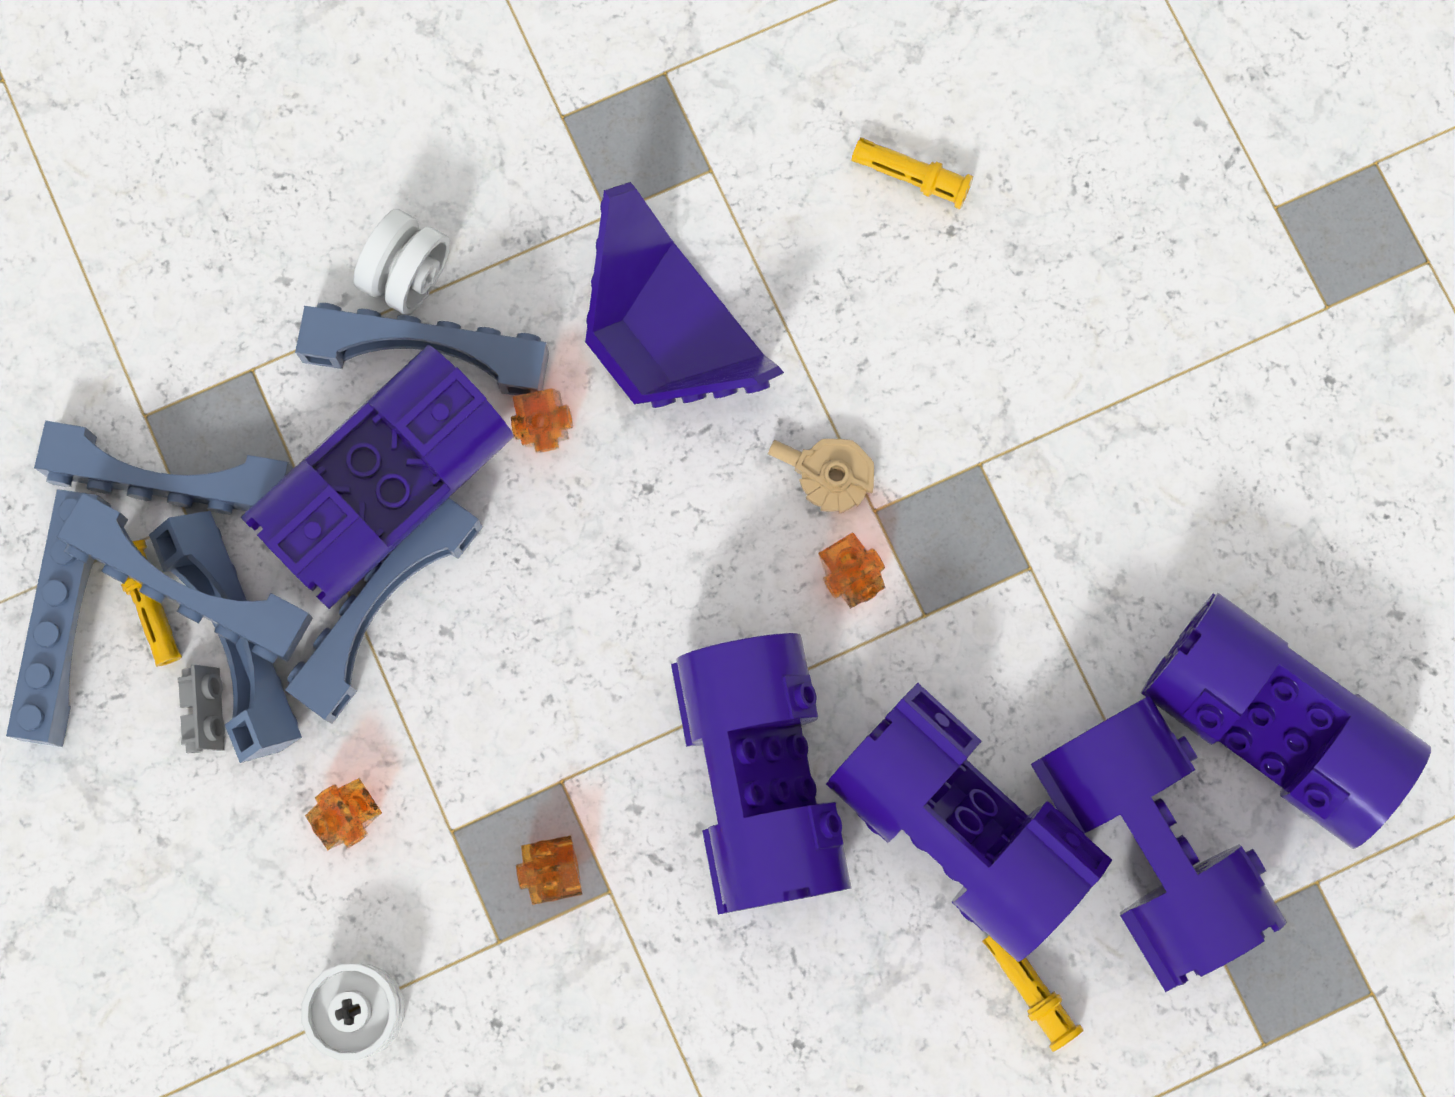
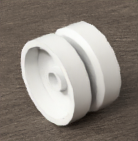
[353,209,450,315]
[301,964,404,1060]

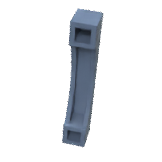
[295,303,549,399]
[34,420,293,515]
[6,489,111,747]
[56,493,313,664]
[285,498,483,724]
[149,511,302,763]

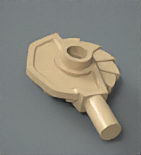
[768,439,874,514]

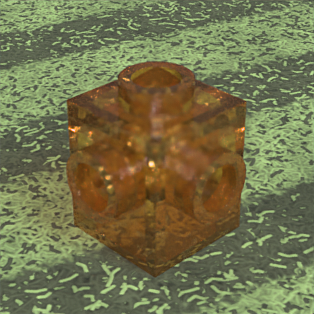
[511,388,573,453]
[818,532,886,609]
[305,778,382,851]
[516,835,583,905]

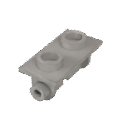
[178,665,225,753]

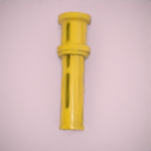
[851,137,974,209]
[121,540,182,667]
[982,936,1084,1052]

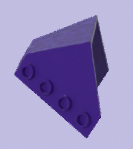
[585,182,784,408]

